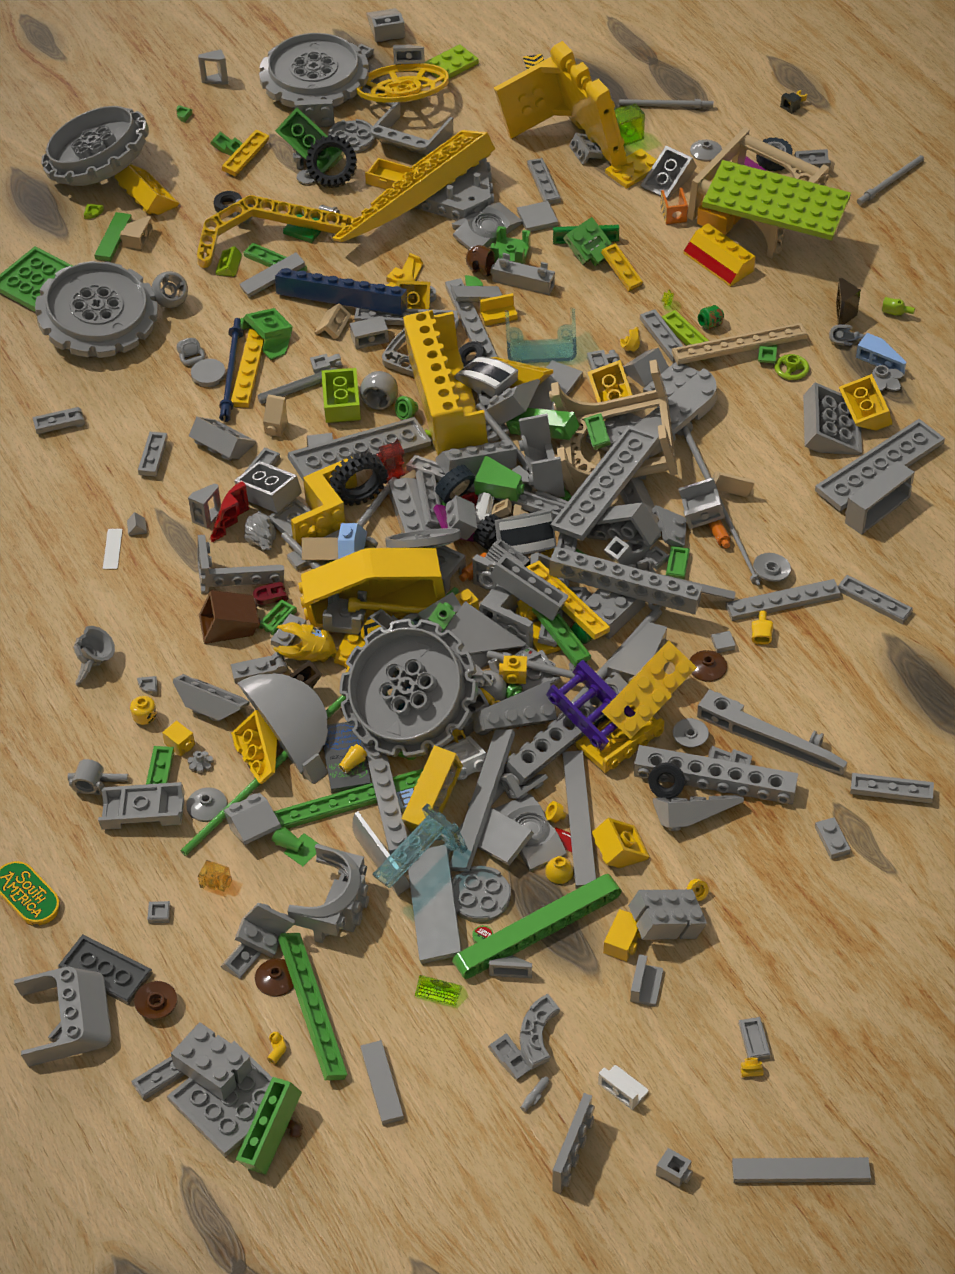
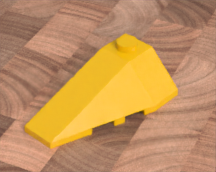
[231,710,277,784]

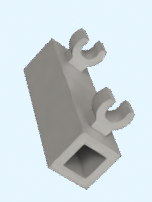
[491,253,555,295]

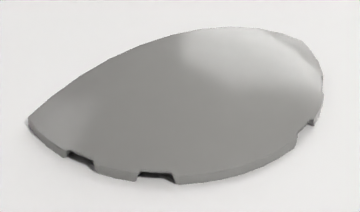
[238,673,328,774]

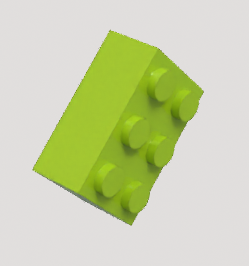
[321,368,361,423]

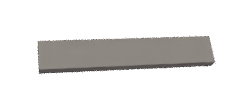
[732,1157,871,1183]

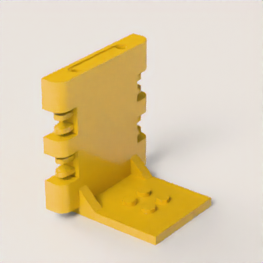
[494,41,627,167]

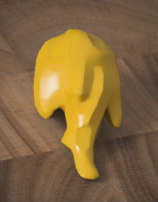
[620,327,641,352]

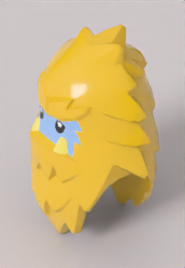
[273,622,337,662]

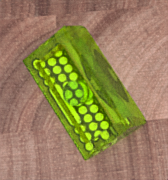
[414,975,463,1006]

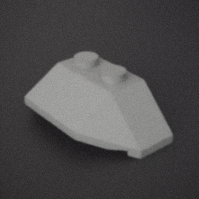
[173,674,250,721]

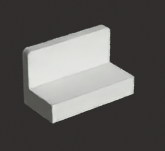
[598,1065,648,1110]

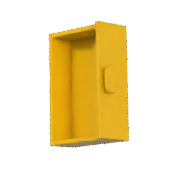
[365,158,412,189]

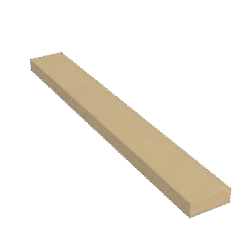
[671,323,807,365]

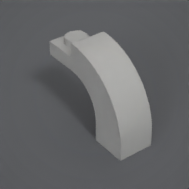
[604,533,661,566]

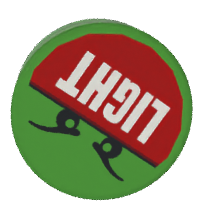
[472,926,493,944]

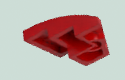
[210,481,250,542]

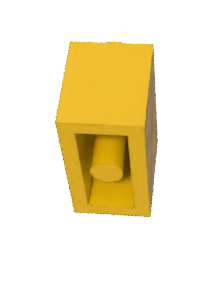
[603,909,642,962]

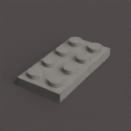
[552,1093,595,1194]

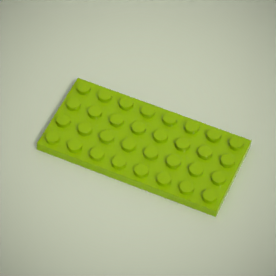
[702,160,851,240]

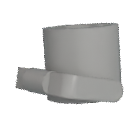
[69,759,105,795]

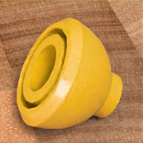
[545,856,574,884]

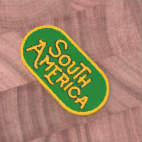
[0,861,60,925]

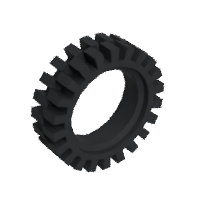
[306,135,357,188]
[330,452,388,506]

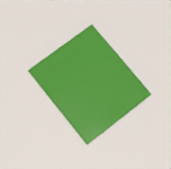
[283,833,319,867]

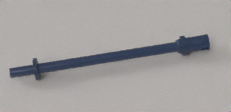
[219,318,244,422]

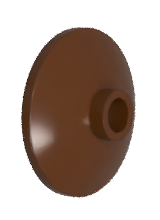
[690,650,727,682]
[255,958,294,996]
[134,981,177,1020]

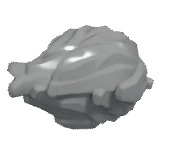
[244,511,276,551]

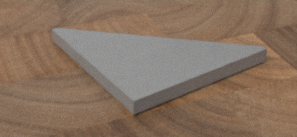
[443,602,526,655]

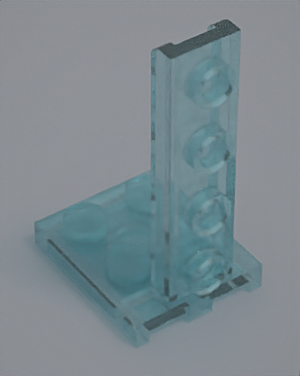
[373,803,468,888]

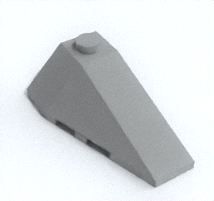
[653,795,744,831]

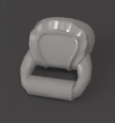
[176,338,205,366]

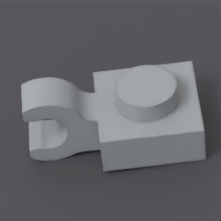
[310,354,342,374]

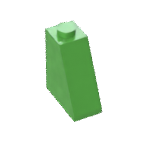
[474,456,525,502]

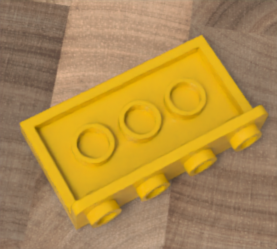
[576,705,664,773]

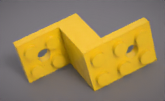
[291,456,357,547]
[601,640,697,739]

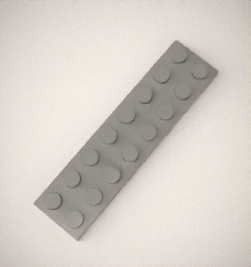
[288,417,431,480]
[815,419,945,511]
[550,426,660,541]

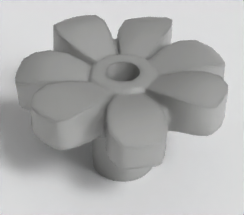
[188,751,213,773]

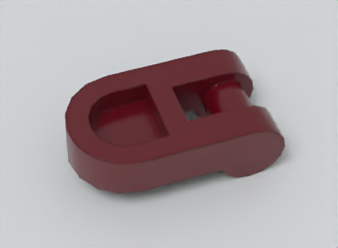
[253,582,288,605]

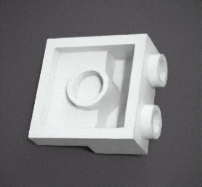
[442,736,486,780]

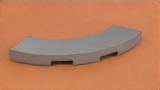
[520,994,560,1070]

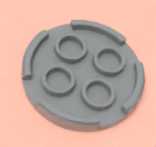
[329,119,376,153]
[452,866,511,922]

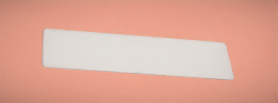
[103,529,122,569]

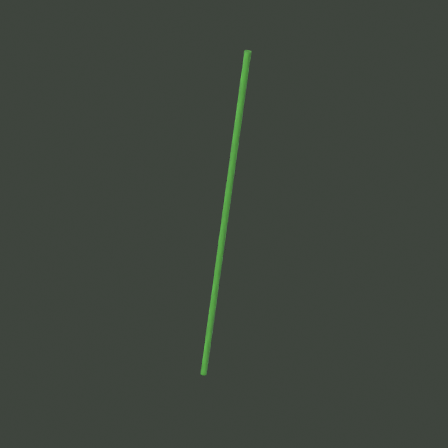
[180,587,459,856]

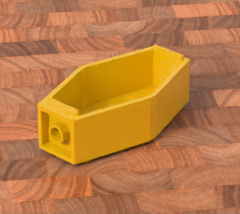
[298,548,445,627]

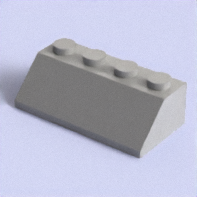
[436,440,517,475]

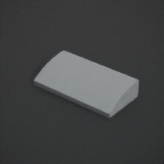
[352,811,410,896]

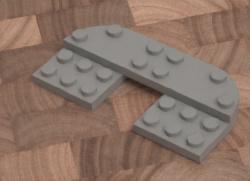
[586,362,717,457]

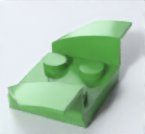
[240,308,293,360]

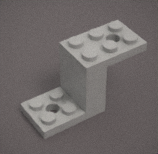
[473,554,533,648]

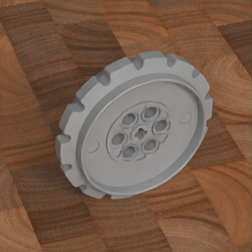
[259,33,369,109]
[41,106,149,186]
[35,261,158,358]
[340,619,478,758]

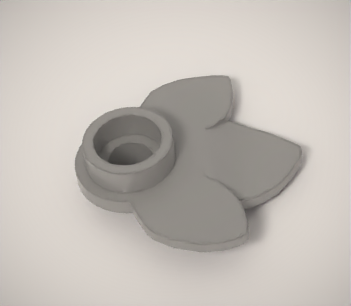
[872,365,904,391]

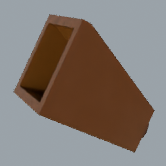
[199,590,260,644]

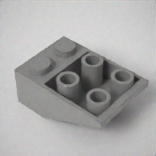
[366,8,405,42]

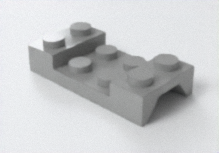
[98,782,185,830]

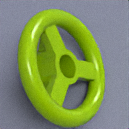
[774,354,809,380]

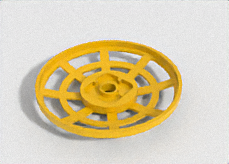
[356,63,449,103]

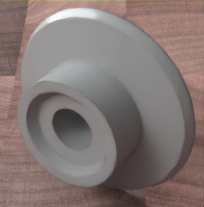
[673,718,709,748]

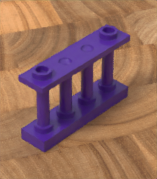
[546,660,635,751]

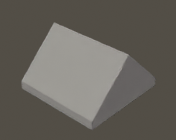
[623,348,669,387]

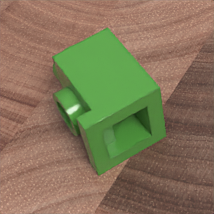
[428,602,456,633]

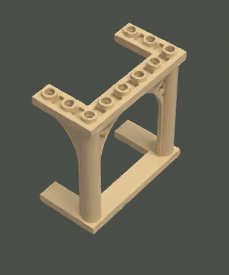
[687,127,829,259]
[549,360,678,496]

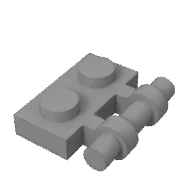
[587,350,620,370]

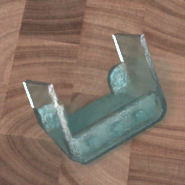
[505,307,577,363]

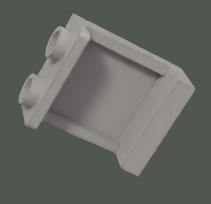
[679,478,725,529]

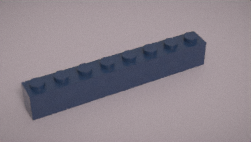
[275,268,408,315]

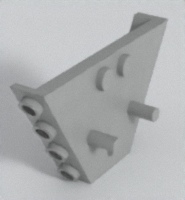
[414,158,494,221]

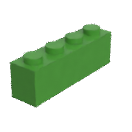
[506,408,580,440]
[236,1077,302,1175]

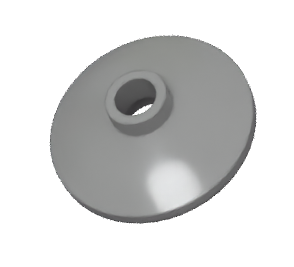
[690,139,722,161]
[753,553,791,581]
[187,787,227,822]

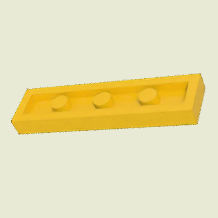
[222,129,269,177]

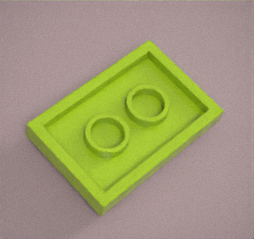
[425,44,479,82]

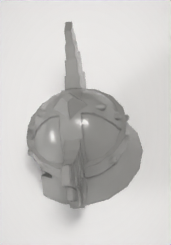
[73,626,115,686]

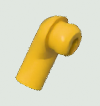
[267,1031,287,1065]

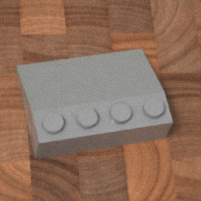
[803,382,862,455]
[388,478,443,533]

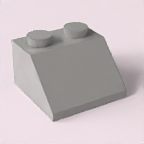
[224,793,281,845]

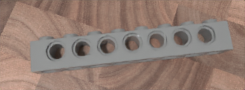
[549,547,703,615]
[504,674,628,787]
[634,745,798,804]

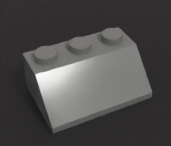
[189,416,256,460]

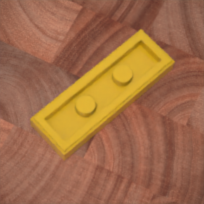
[601,243,643,292]

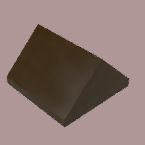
[836,278,861,325]

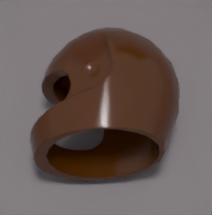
[466,245,495,276]

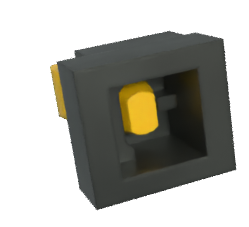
[780,90,807,114]

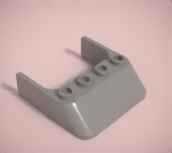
[370,102,454,156]
[14,966,112,1067]

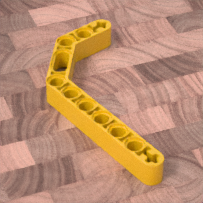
[197,195,354,268]

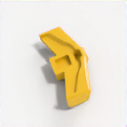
[386,253,423,287]

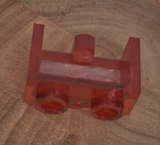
[376,438,405,482]

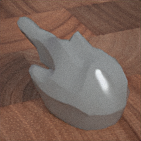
[829,325,865,346]

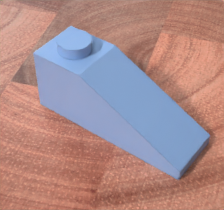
[856,333,906,375]
[338,523,367,559]

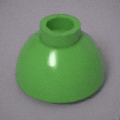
[395,396,418,420]

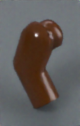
[287,1117,303,1138]

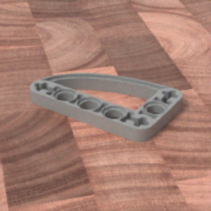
[382,311,459,377]

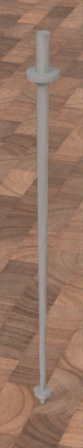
[677,422,762,586]

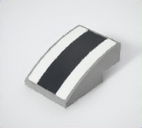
[454,357,518,397]
[495,510,556,554]

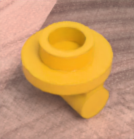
[740,1057,764,1077]

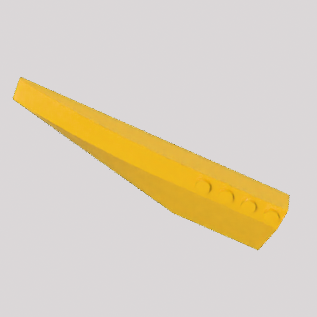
[332,130,495,242]

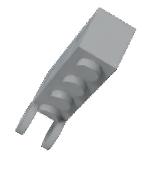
[479,554,568,621]

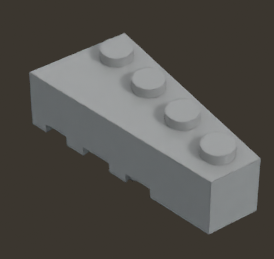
[586,502,661,545]
[473,680,557,733]

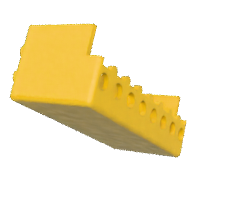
[403,310,488,456]

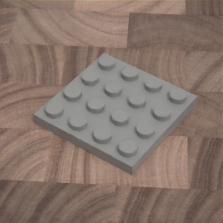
[167,1041,272,1157]

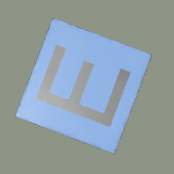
[396,788,414,813]

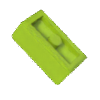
[215,246,242,276]

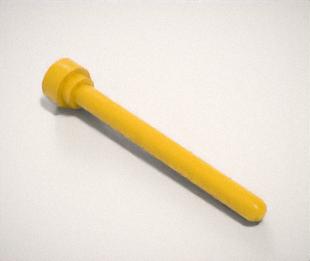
[348,597,427,614]

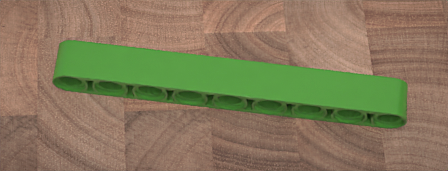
[452,874,622,979]

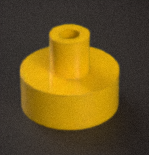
[545,801,566,823]
[687,879,709,901]

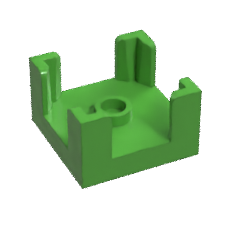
[490,226,531,264]

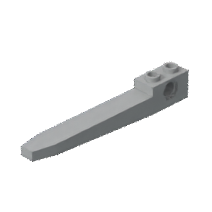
[697,689,847,775]

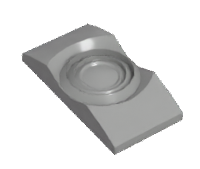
[453,202,522,249]
[494,794,567,872]

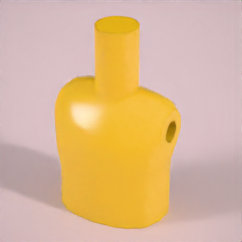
[752,611,773,645]

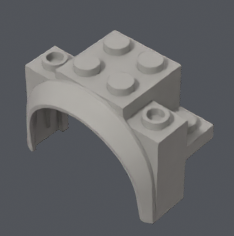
[287,844,369,943]

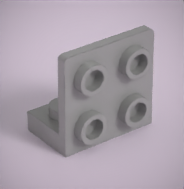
[235,903,295,958]

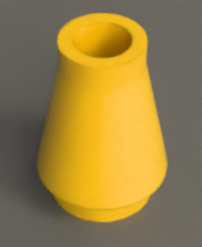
[338,744,368,773]

